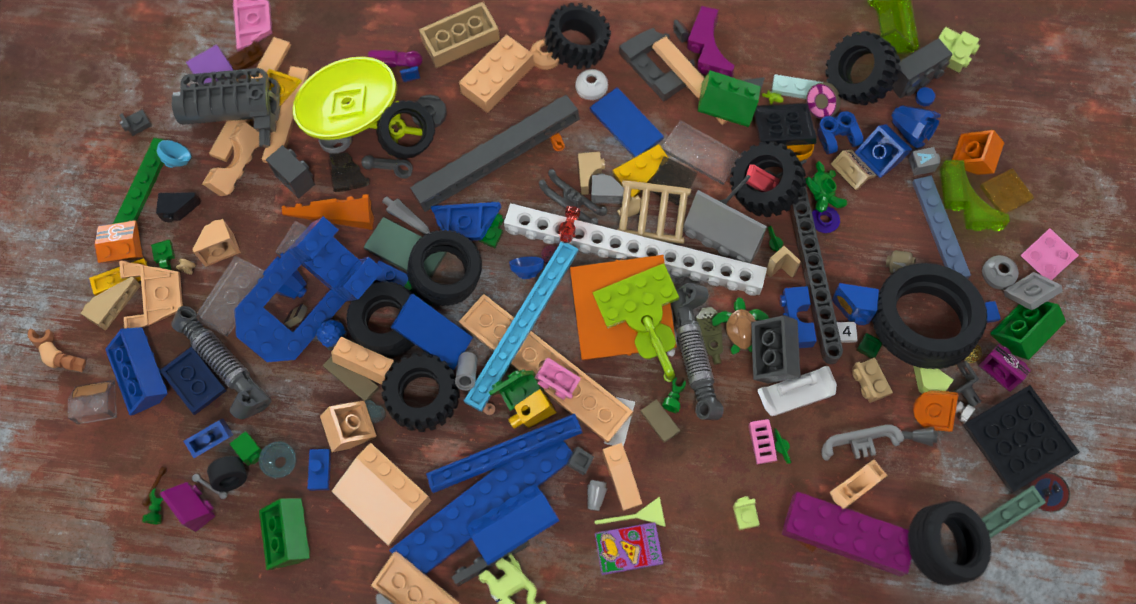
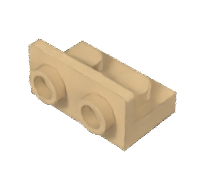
[852,358,893,403]

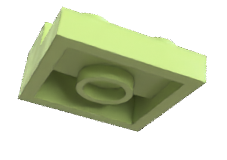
[939,27,980,73]

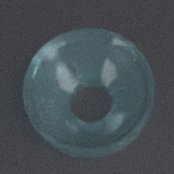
[259,441,296,478]

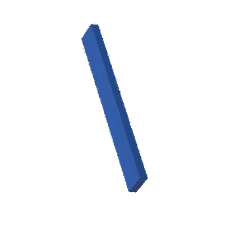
[426,414,583,493]

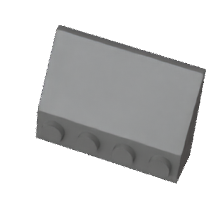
[683,190,767,264]

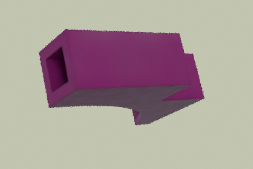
[688,6,735,77]

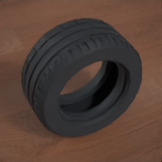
[407,230,482,306]
[908,501,991,586]

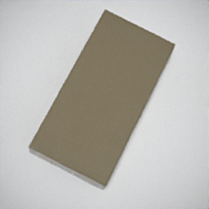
[640,399,680,443]

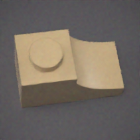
[578,152,605,195]

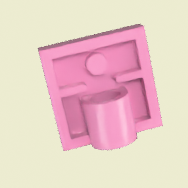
[1021,228,1079,280]

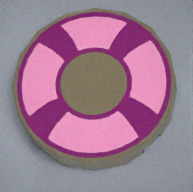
[806,82,841,119]

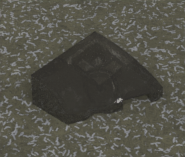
[328,153,370,192]

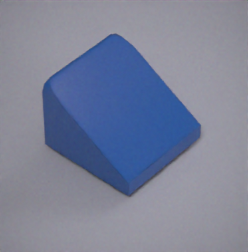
[400,67,420,82]

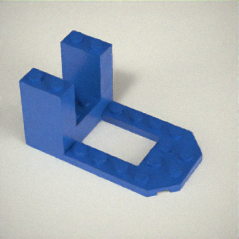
[234,216,383,362]

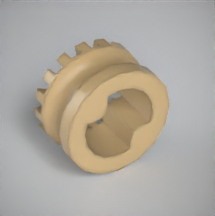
[176,259,196,275]

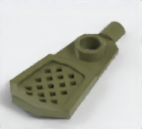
[696,307,723,365]

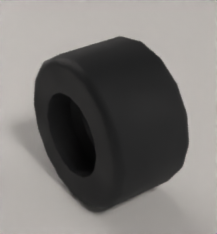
[207,456,247,492]

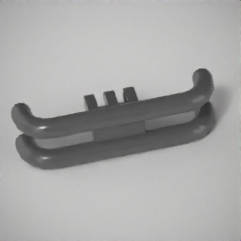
[539,169,608,225]

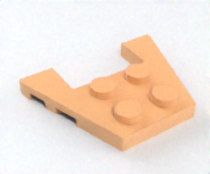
[119,261,183,328]

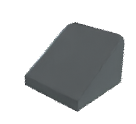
[673,19,690,43]

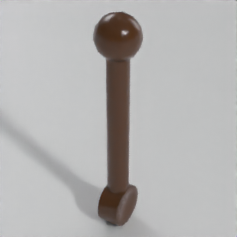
[142,467,167,506]

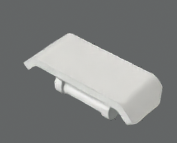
[758,366,837,416]

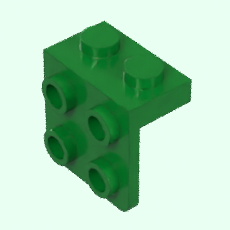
[489,369,545,411]

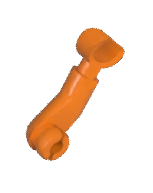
[550,133,565,151]

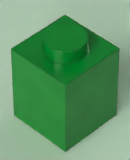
[230,431,264,466]

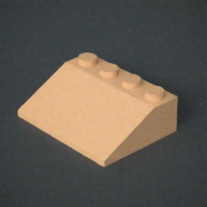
[331,443,431,546]

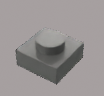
[566,446,594,475]

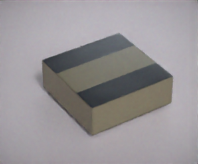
[284,304,307,328]

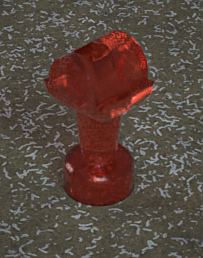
[559,206,581,243]

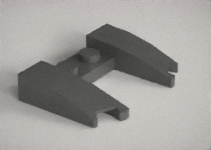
[619,28,695,102]

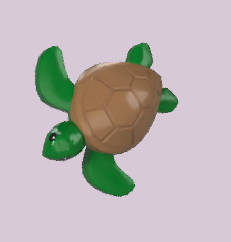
[712,297,769,355]

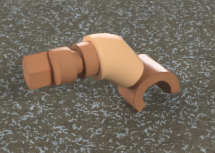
[27,329,86,372]

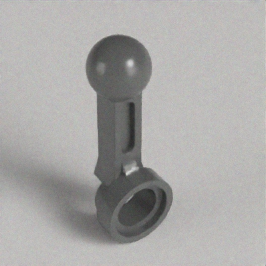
[361,155,413,178]

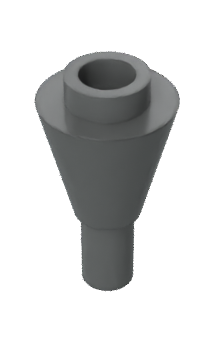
[901,427,938,447]

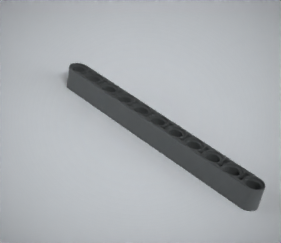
[789,186,843,364]

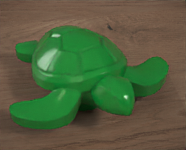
[806,161,847,213]

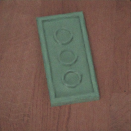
[364,217,447,278]

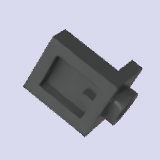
[119,109,152,136]

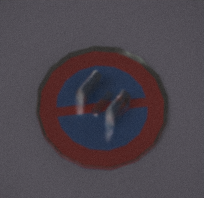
[1028,472,1070,513]

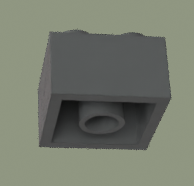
[266,145,315,199]

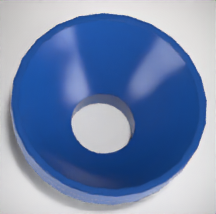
[509,257,544,279]

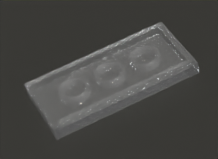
[662,120,742,186]
[196,256,265,337]

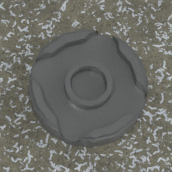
[411,95,447,128]

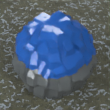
[316,320,347,351]

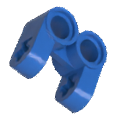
[817,111,864,155]

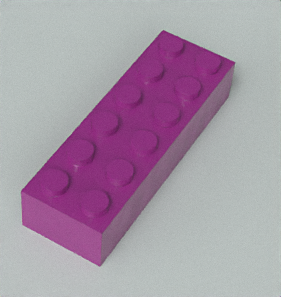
[781,492,912,577]

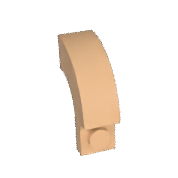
[830,460,888,509]

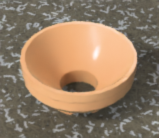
[530,39,560,70]

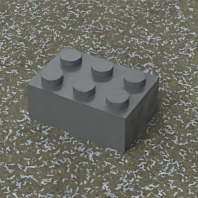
[892,38,952,99]
[751,315,800,384]

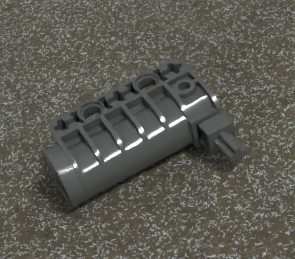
[172,68,280,148]

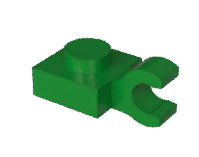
[478,214,504,248]
[151,240,175,270]

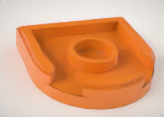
[913,390,958,432]

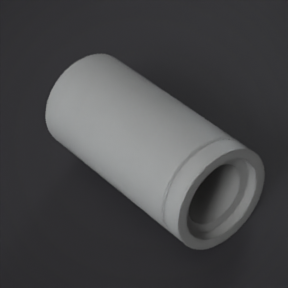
[455,352,478,390]

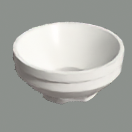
[575,69,608,100]

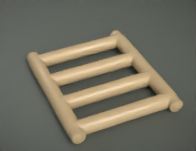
[617,181,691,244]

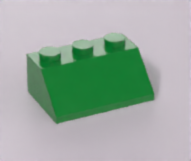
[698,70,761,127]
[990,301,1066,360]
[259,498,310,570]

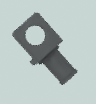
[951,360,982,407]

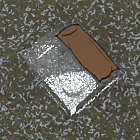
[68,380,117,424]

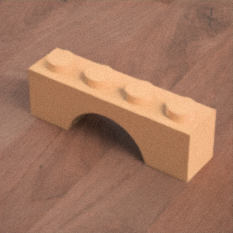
[202,122,259,196]

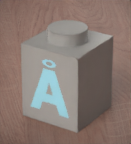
[908,147,940,176]

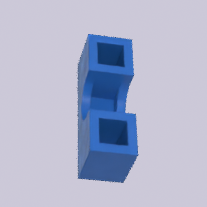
[780,286,817,348]

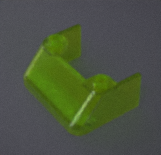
[868,0,919,53]

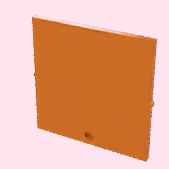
[570,255,677,361]

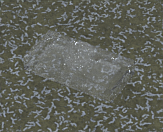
[275,221,307,255]

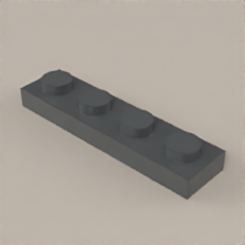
[452,541,530,586]

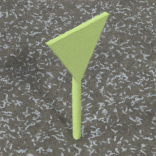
[594,497,665,527]

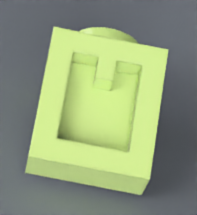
[733,497,760,530]

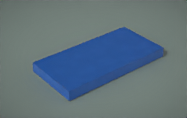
[590,87,664,158]
[391,294,473,370]

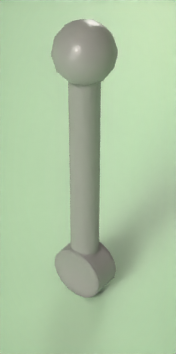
[192,474,227,499]

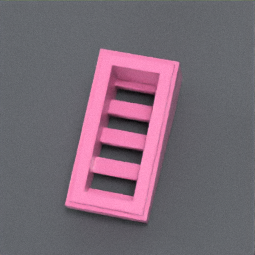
[748,419,777,464]

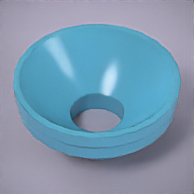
[157,140,191,168]

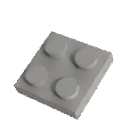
[1004,272,1063,310]

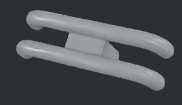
[822,425,904,460]

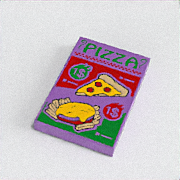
[595,523,663,575]

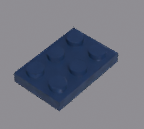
[160,347,227,415]

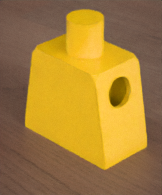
[508,389,557,429]

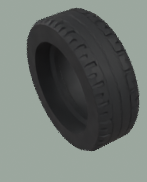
[872,263,987,369]

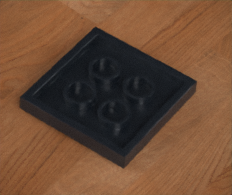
[754,103,817,146]

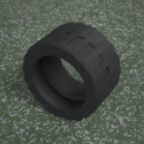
[376,100,435,159]

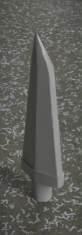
[382,196,430,235]

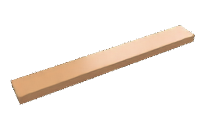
[209,37,291,162]

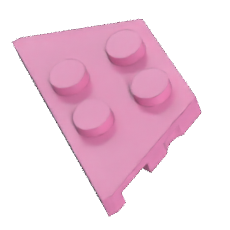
[233,0,272,51]

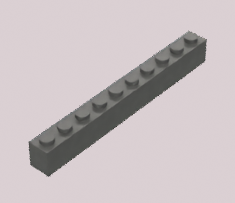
[410,95,580,212]

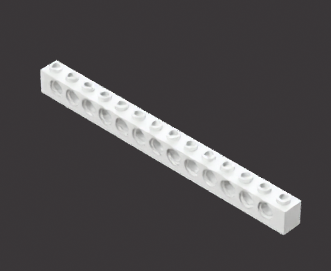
[504,203,767,296]

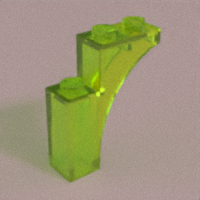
[940,160,1010,231]

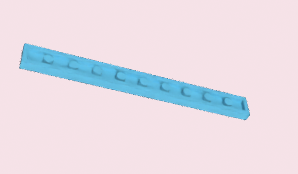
[464,241,579,412]

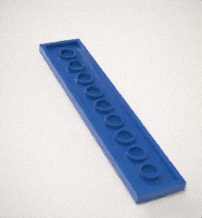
[390,441,572,575]

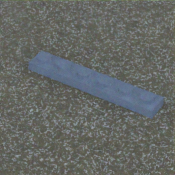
[912,175,971,279]

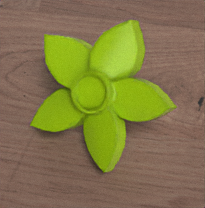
[762,90,784,104]

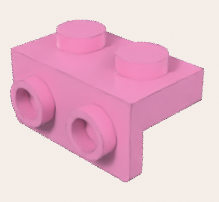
[534,358,581,400]

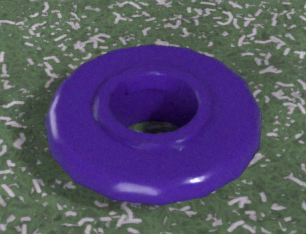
[812,207,840,233]

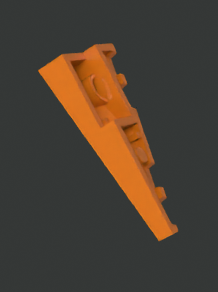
[282,194,374,230]

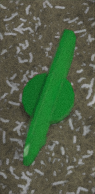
[768,226,783,252]
[774,428,792,464]

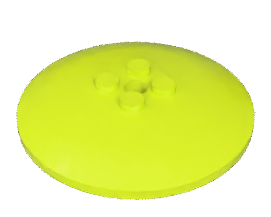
[293,57,397,140]

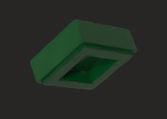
[856,333,883,359]

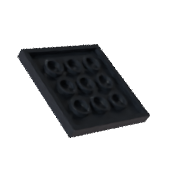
[963,385,1080,494]

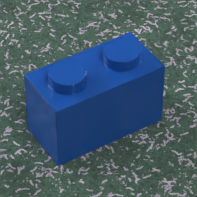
[183,418,233,458]

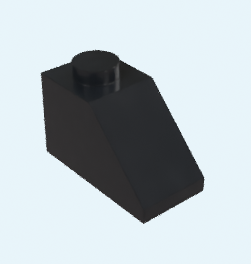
[156,192,201,223]

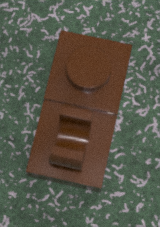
[227,41,265,70]

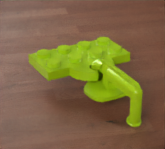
[593,263,679,382]

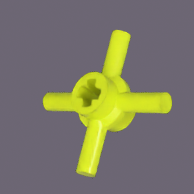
[369,101,422,156]

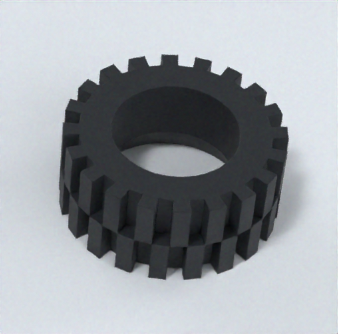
[545,3,611,69]

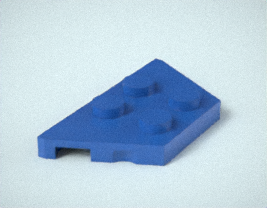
[431,202,501,241]

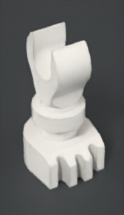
[956,401,975,424]

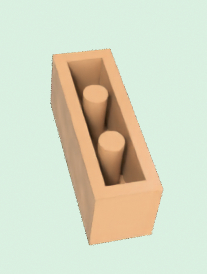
[331,337,394,384]

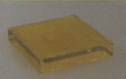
[980,168,1034,216]

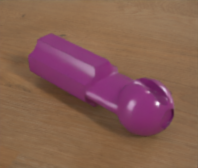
[368,50,422,68]

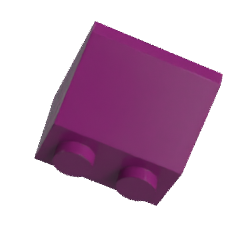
[160,482,215,532]

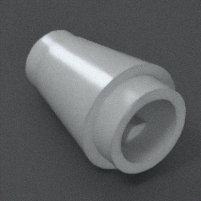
[587,480,607,511]

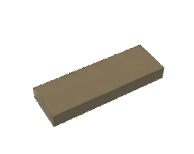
[323,356,379,403]

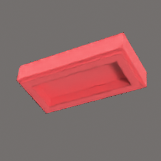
[746,165,780,192]

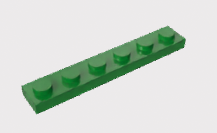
[113,137,164,224]

